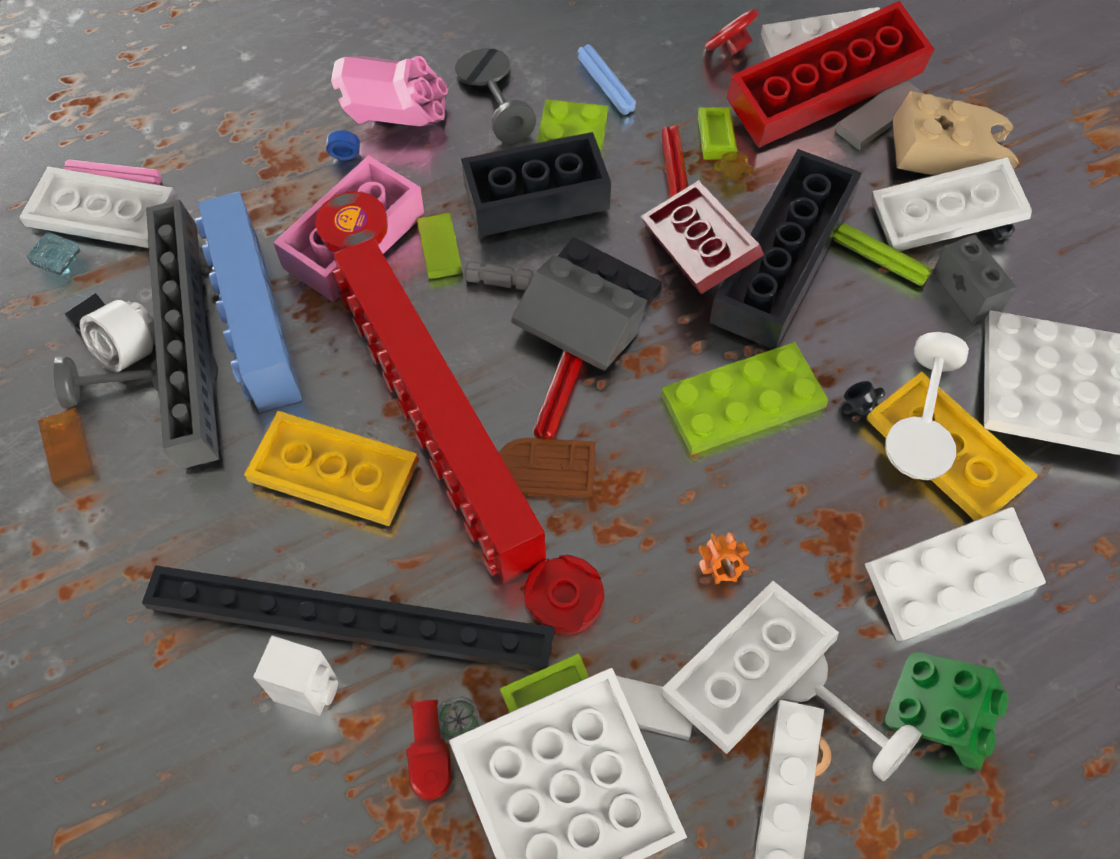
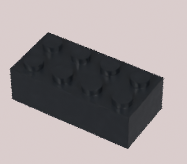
[461,132,611,237]

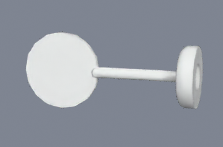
[885,332,969,480]
[778,654,922,781]

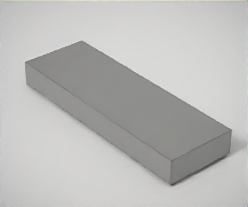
[835,80,924,150]

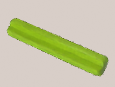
[833,223,932,286]

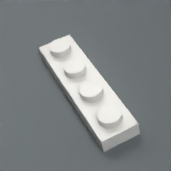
[754,700,824,859]

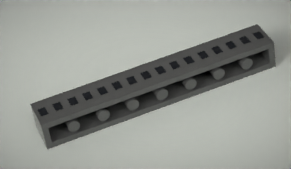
[146,199,219,469]

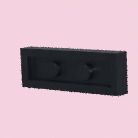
[558,237,662,312]

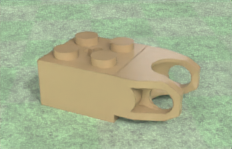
[893,91,1019,176]

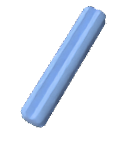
[578,44,636,115]

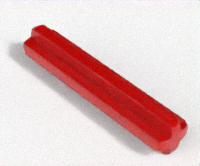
[661,126,689,197]
[534,350,583,440]

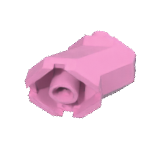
[331,56,448,127]

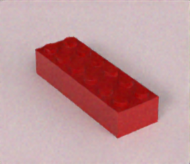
[726,1,935,148]

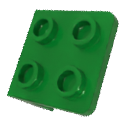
[885,652,1009,770]

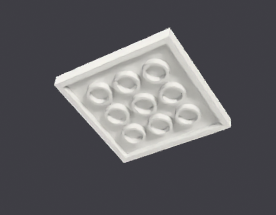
[984,310,1120,455]
[449,668,687,859]

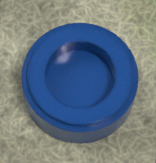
[326,130,360,160]

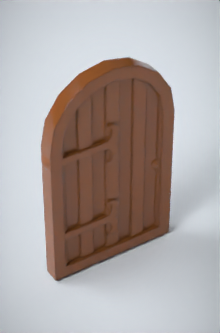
[499,438,596,500]

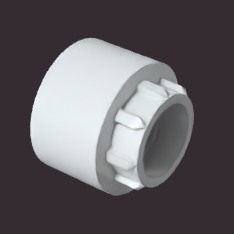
[80,300,155,373]

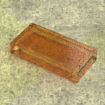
[38,407,95,488]

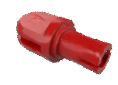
[406,700,452,800]

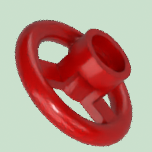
[705,9,759,55]

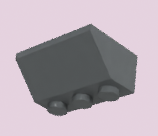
[511,255,647,371]

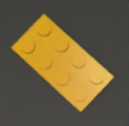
[866,371,1038,521]
[244,411,419,526]

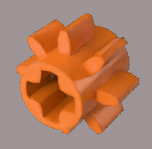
[698,532,750,584]

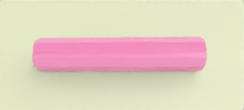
[63,159,162,185]

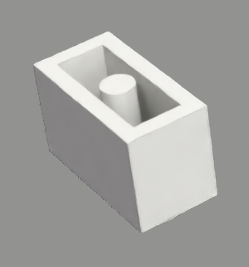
[253,636,338,716]

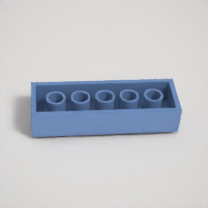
[195,191,303,413]

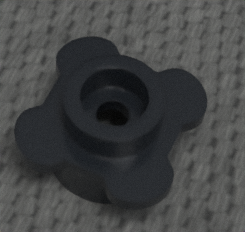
[842,381,885,415]

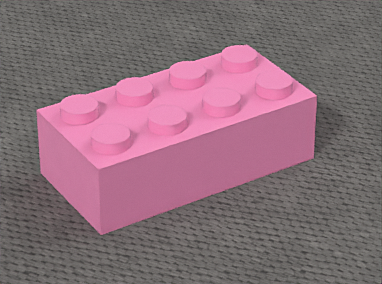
[273,155,425,302]

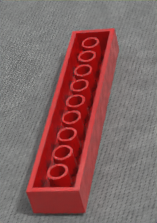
[332,237,546,585]

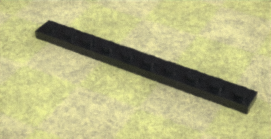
[142,565,555,671]

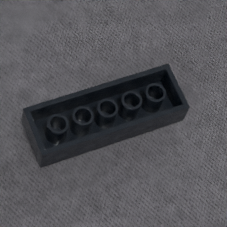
[710,149,862,349]

